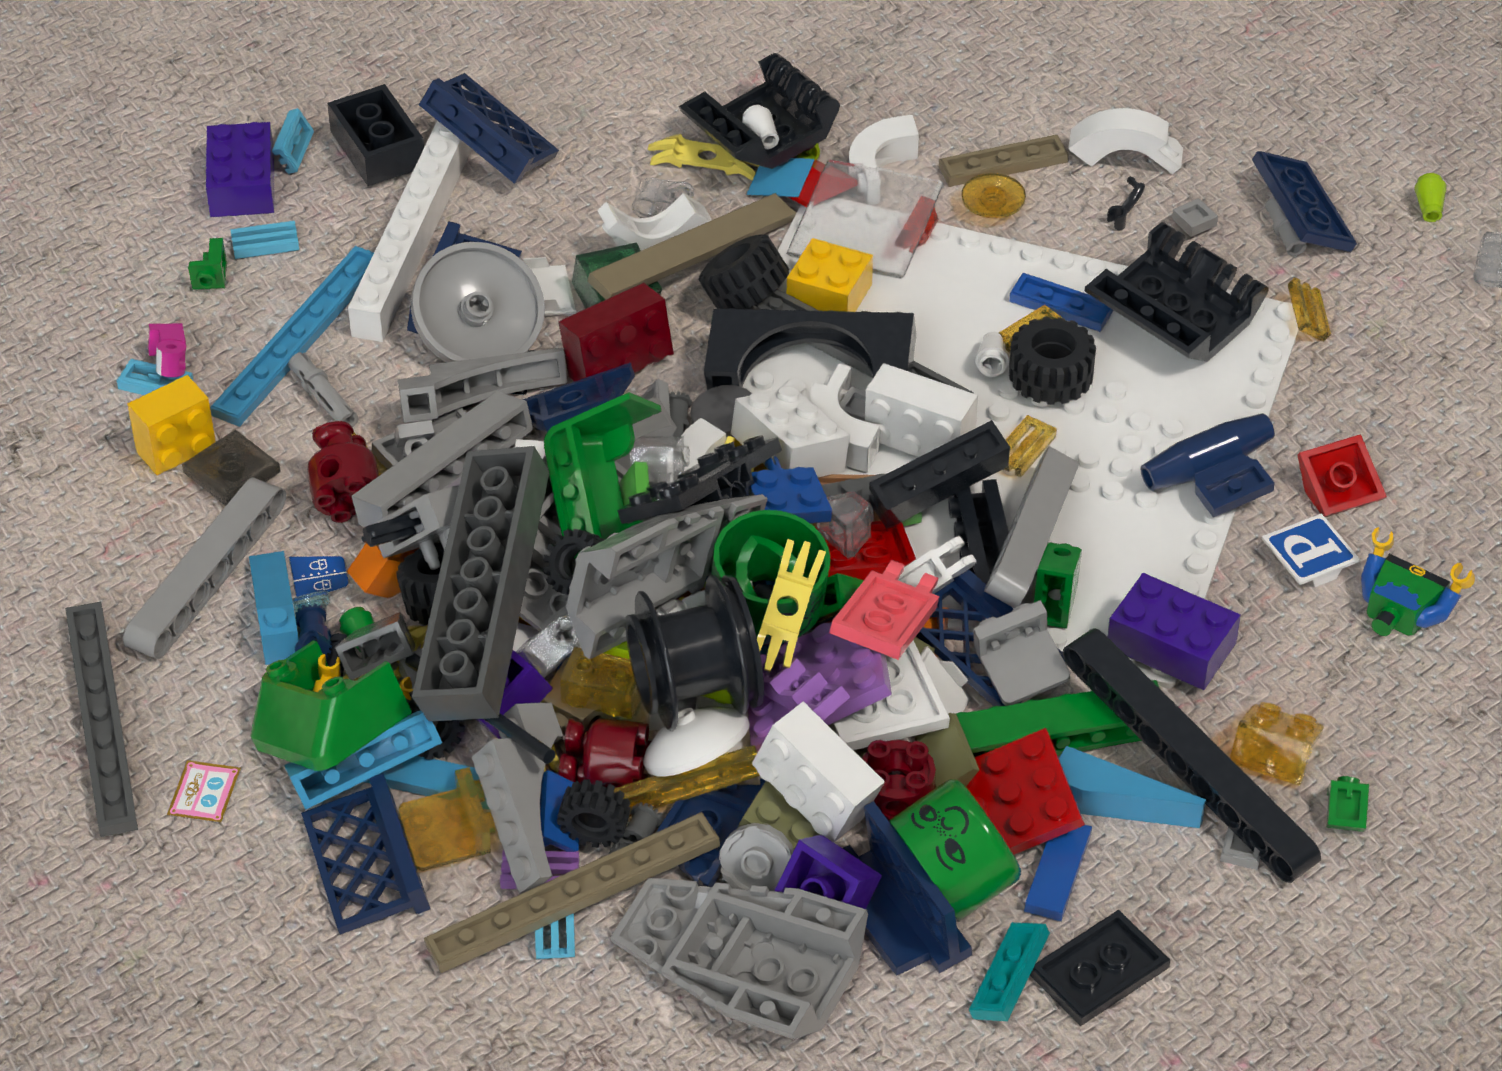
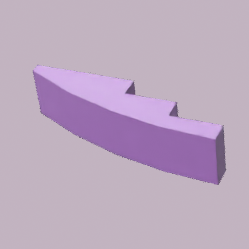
[762,656,850,721]

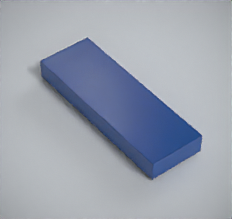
[1009,273,1113,332]
[1024,825,1092,922]

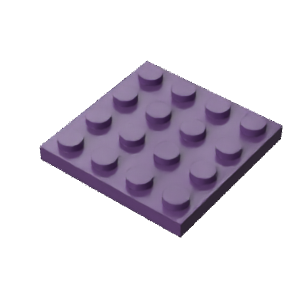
[748,622,892,755]

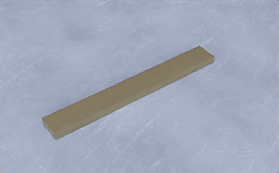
[587,193,796,299]
[424,812,720,973]

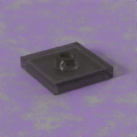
[182,429,281,506]

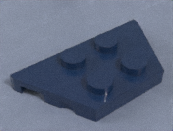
[522,363,635,432]
[657,779,766,887]

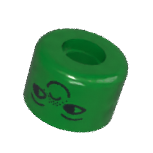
[711,510,830,644]
[889,779,1021,922]

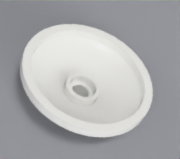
[643,706,750,776]

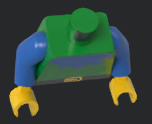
[1361,527,1475,636]

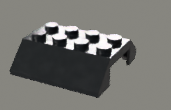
[679,53,840,169]
[1084,222,1269,362]

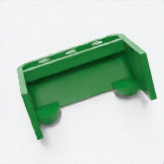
[544,392,662,559]
[250,640,412,771]

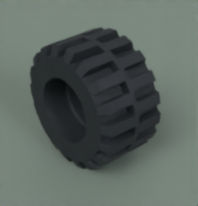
[698,234,789,309]
[1009,317,1096,405]
[396,542,444,625]

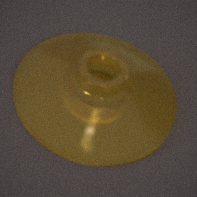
[962,173,1026,218]

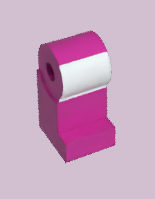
[148,323,186,377]

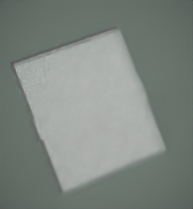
[786,159,944,279]

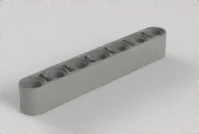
[984,446,1080,608]
[123,477,286,659]

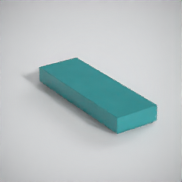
[969,922,1050,1021]

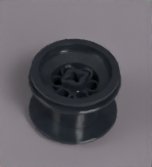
[625,575,764,731]

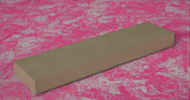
[939,135,1069,187]

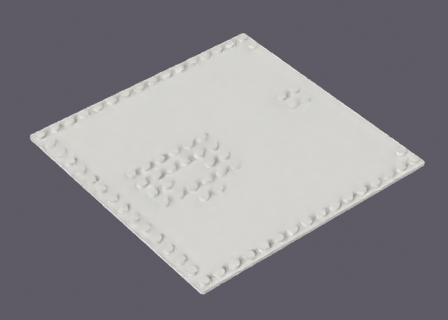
[673,199,1305,688]

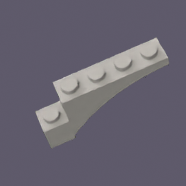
[397,348,567,423]
[472,703,563,894]

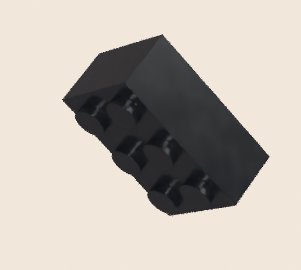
[327,84,424,186]

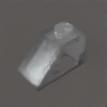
[817,491,874,558]

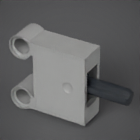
[361,484,460,570]

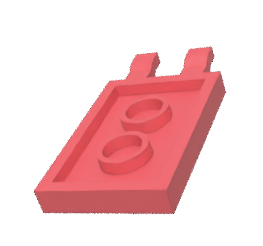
[829,560,939,660]

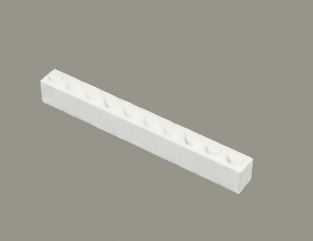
[348,103,476,342]

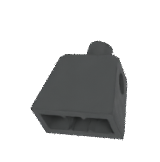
[335,612,415,680]

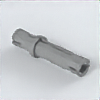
[288,352,359,427]

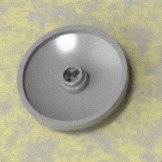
[411,242,545,362]

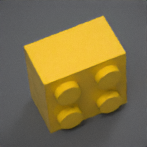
[786,238,873,312]
[127,375,216,475]

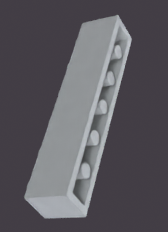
[352,391,533,527]

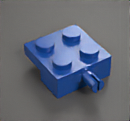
[749,456,832,523]

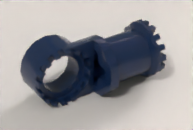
[295,603,332,659]

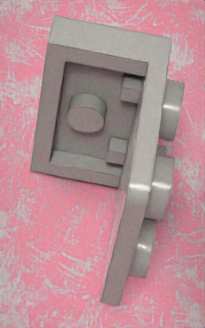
[973,600,1070,706]

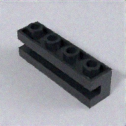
[869,420,1010,529]
[948,479,1009,585]

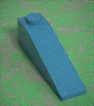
[249,551,299,665]
[284,710,442,810]
[1059,746,1206,828]

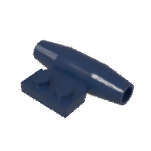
[1140,413,1275,518]

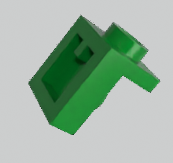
[188,238,227,290]
[1326,776,1369,832]

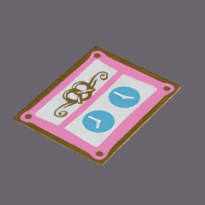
[167,760,241,823]

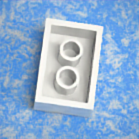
[865,363,978,457]
[731,386,850,477]
[752,701,885,843]

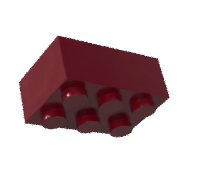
[558,283,674,382]

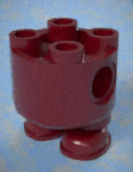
[307,421,379,523]
[559,719,652,797]
[862,740,936,821]

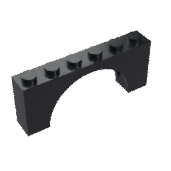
[704,308,916,390]

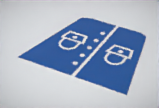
[289,556,348,603]

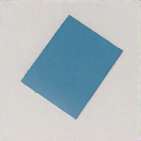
[746,158,815,197]

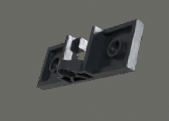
[617,435,782,524]

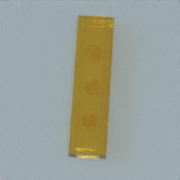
[614,745,760,817]

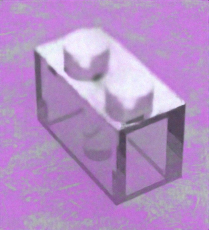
[630,436,690,482]

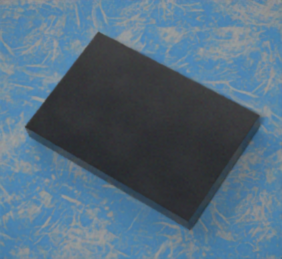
[1030,910,1171,1026]

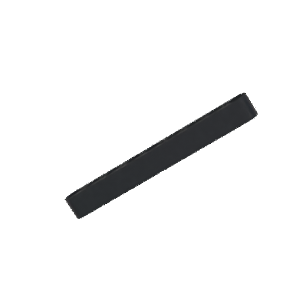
[1063,628,1321,883]

